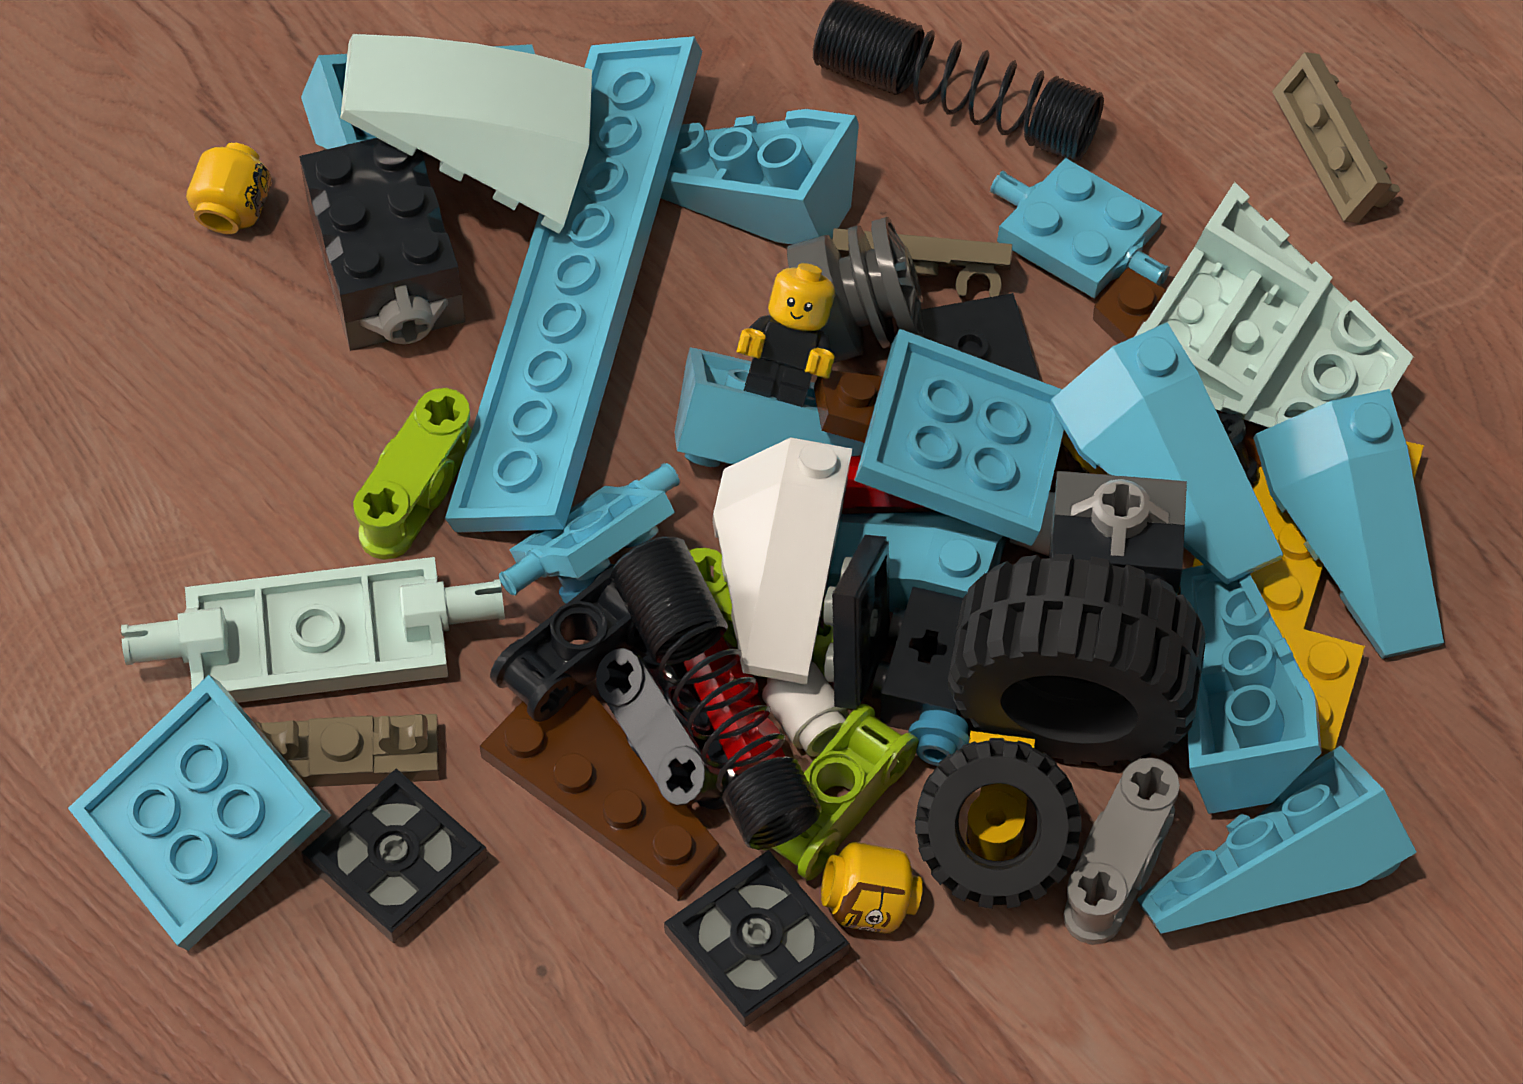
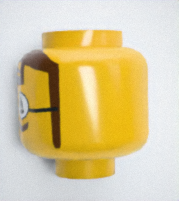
[821,842,922,934]

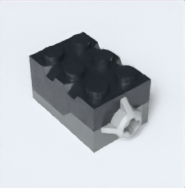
[299,138,465,351]
[1048,471,1187,596]

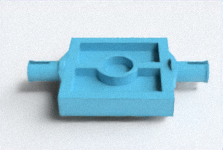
[990,158,1170,299]
[499,463,680,596]

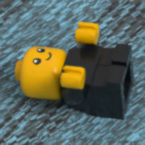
[736,263,835,407]

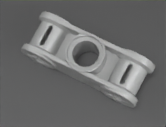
[1064,758,1180,945]

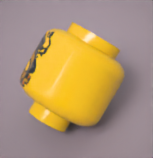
[186,143,272,234]

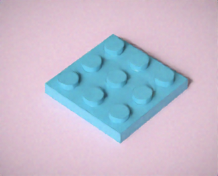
[854,329,1064,546]
[68,675,331,951]

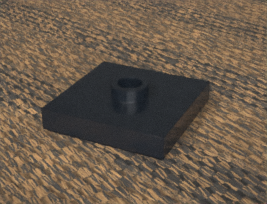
[897,293,1040,381]

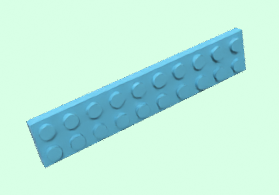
[445,36,703,532]

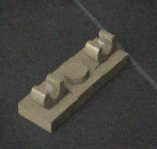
[1272,52,1400,223]
[832,228,1012,297]
[255,714,439,787]

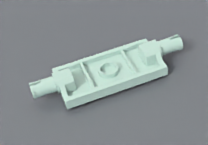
[121,557,505,703]

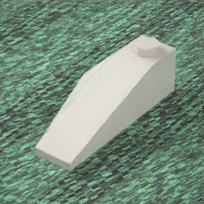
[712,438,852,684]

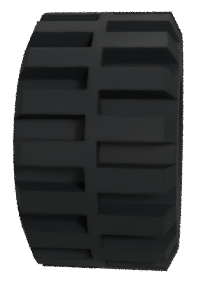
[915,738,1082,909]

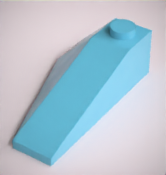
[1050,322,1283,585]
[674,347,865,467]
[1253,389,1444,659]
[825,511,1008,613]

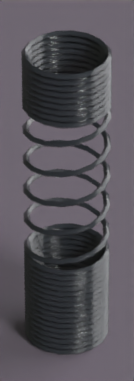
[813,0,1104,162]
[611,536,822,850]

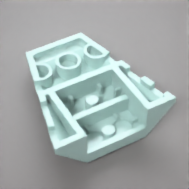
[340,34,592,234]
[1134,182,1414,428]

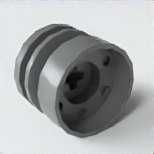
[787,217,924,363]

